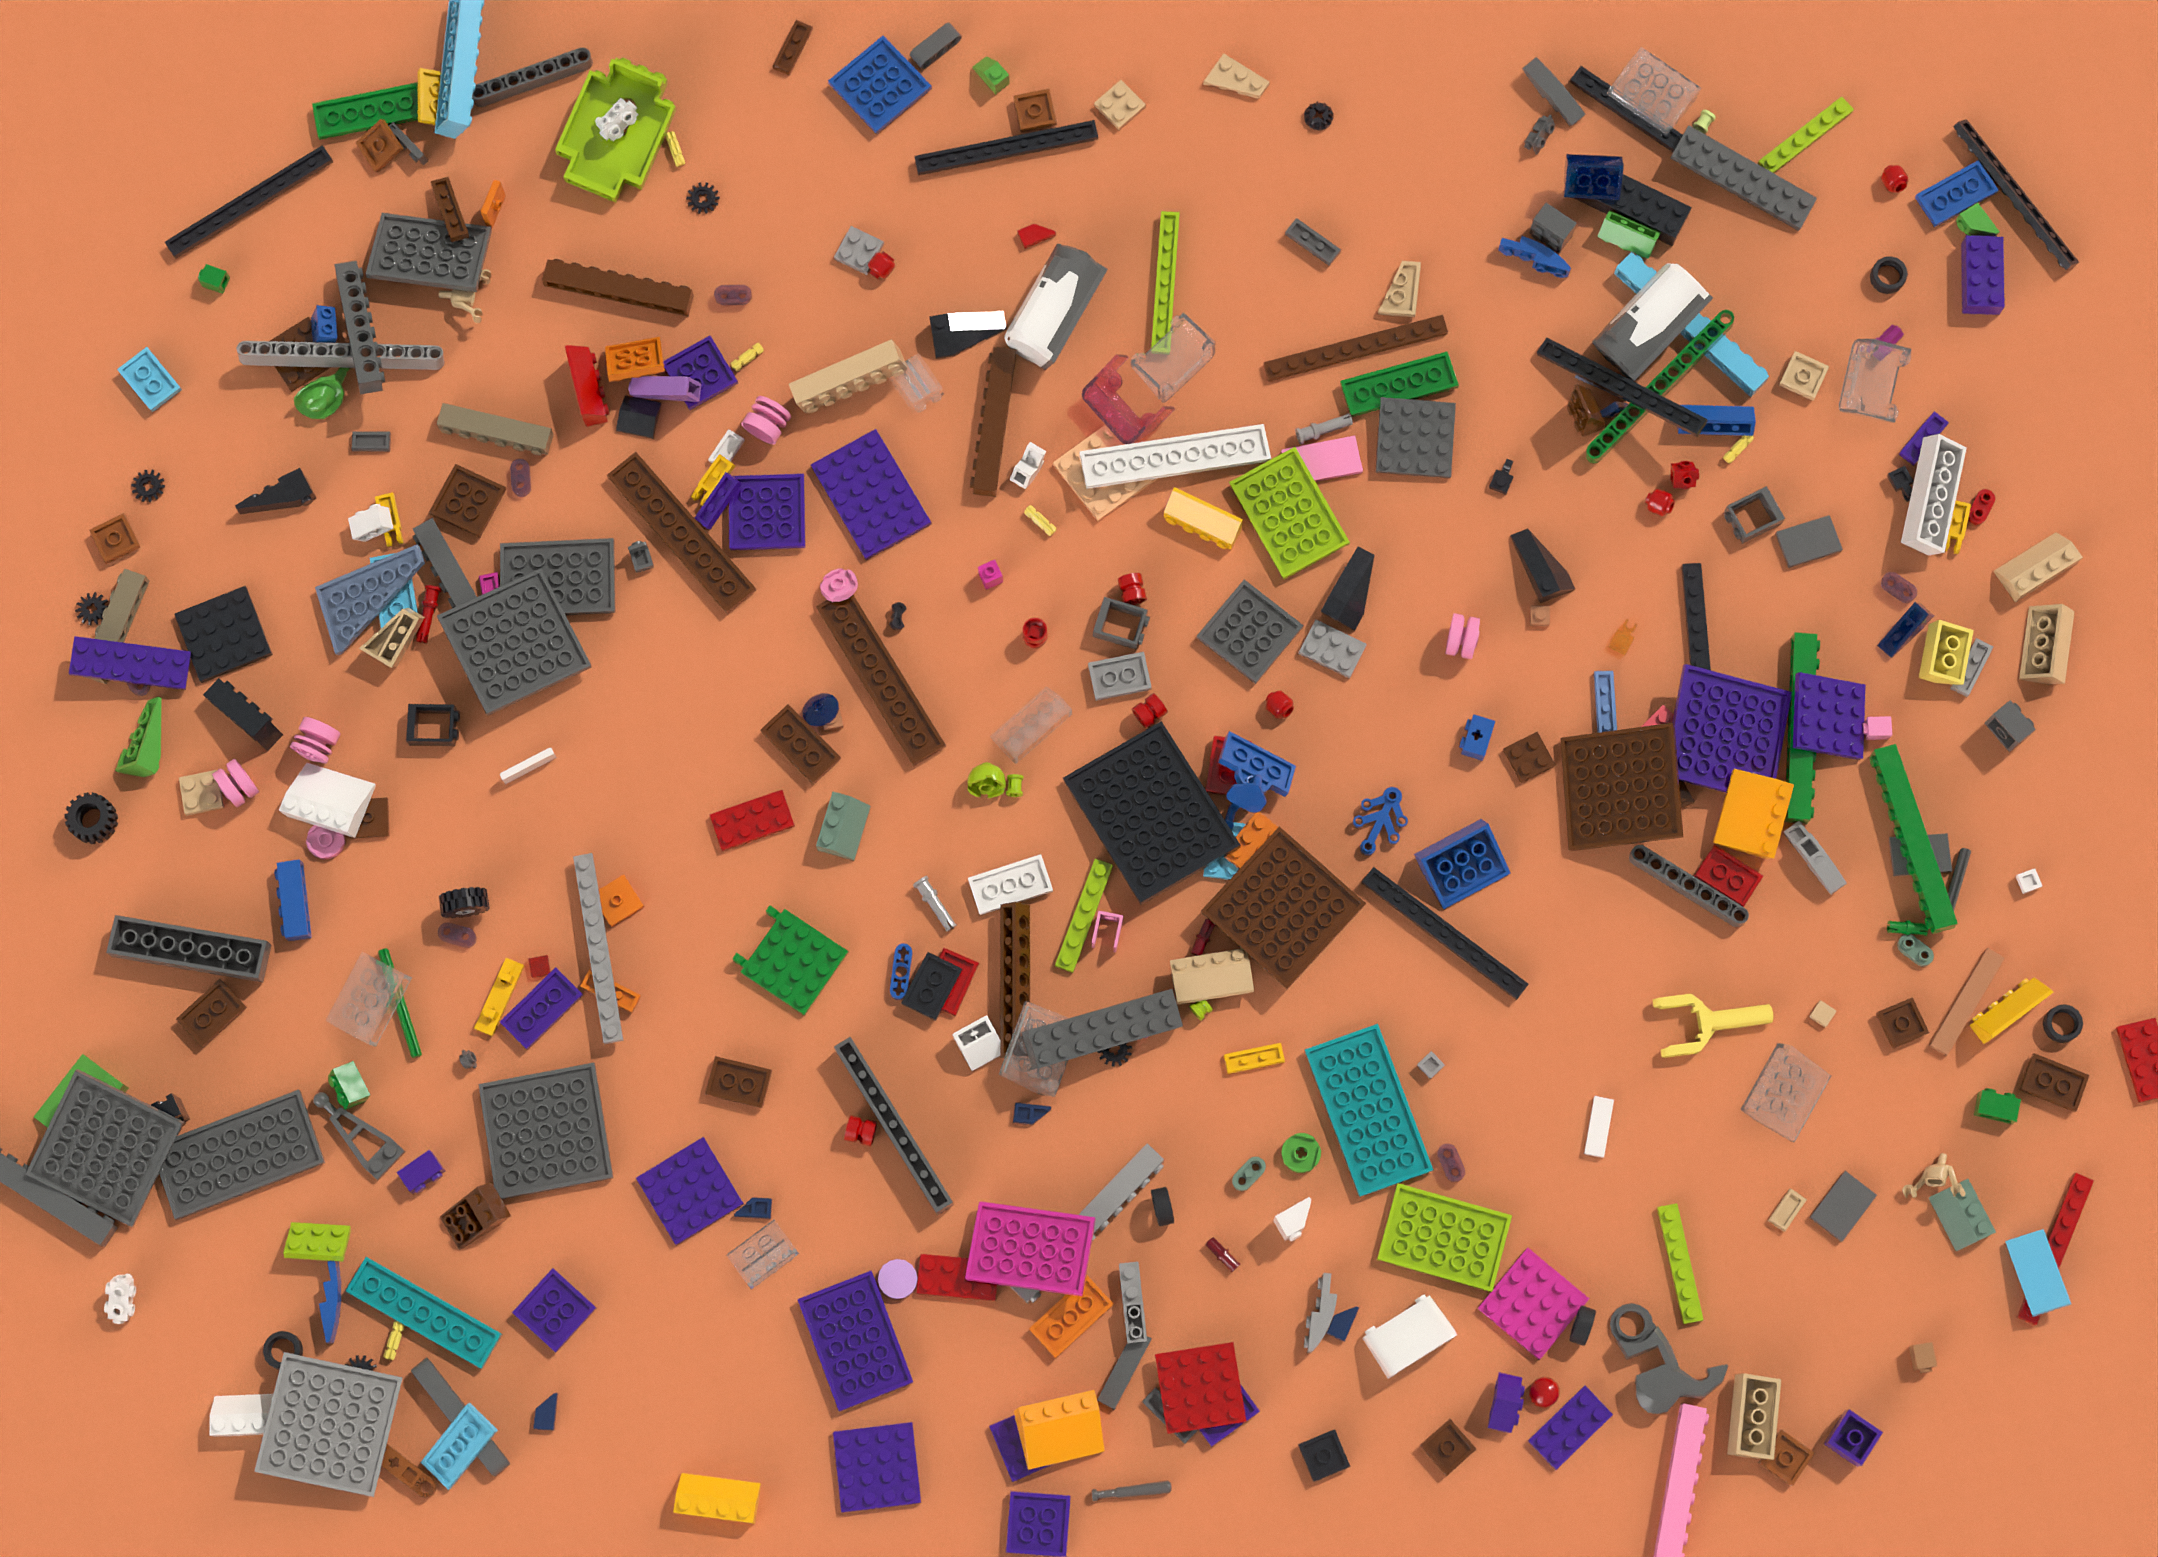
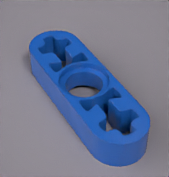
[890,943,913,1000]

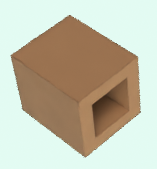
[1909,1342,1937,1373]

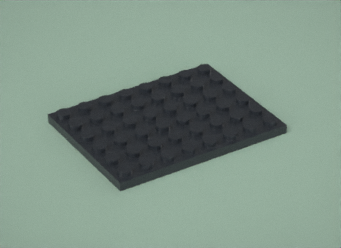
[1063,721,1241,905]

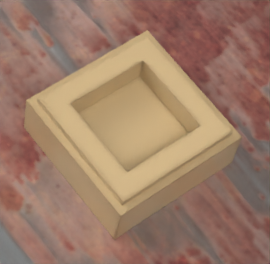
[1809,1000,1837,1028]

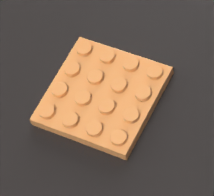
[1053,420,1158,522]

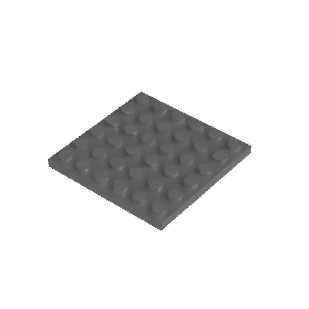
[437,568,592,716]
[478,1063,614,1199]
[26,1069,184,1227]

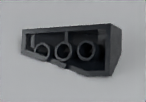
[929,311,1007,359]
[235,468,317,514]
[1510,528,1575,603]
[1321,546,1375,631]

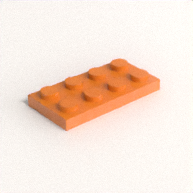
[1029,1275,1114,1359]

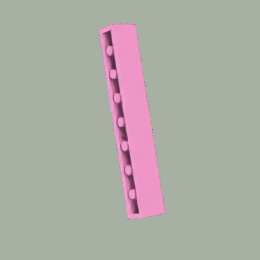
[1653,1404,1709,1557]

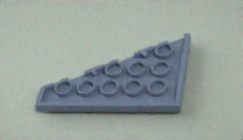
[315,545,425,656]

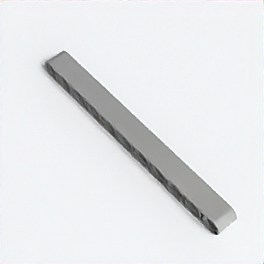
[237,341,445,370]

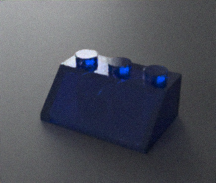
[1564,154,1624,200]

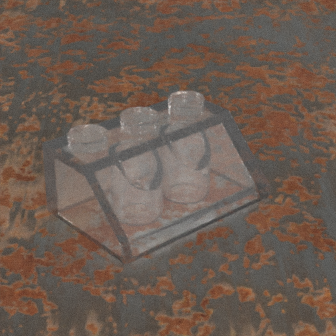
[727,1220,799,1289]

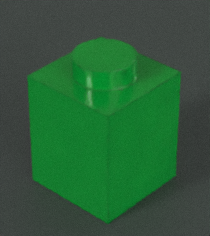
[198,264,230,294]

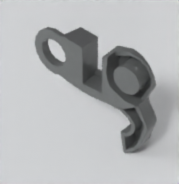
[1610,1303,1728,1414]

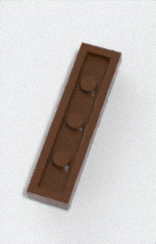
[430,177,469,242]

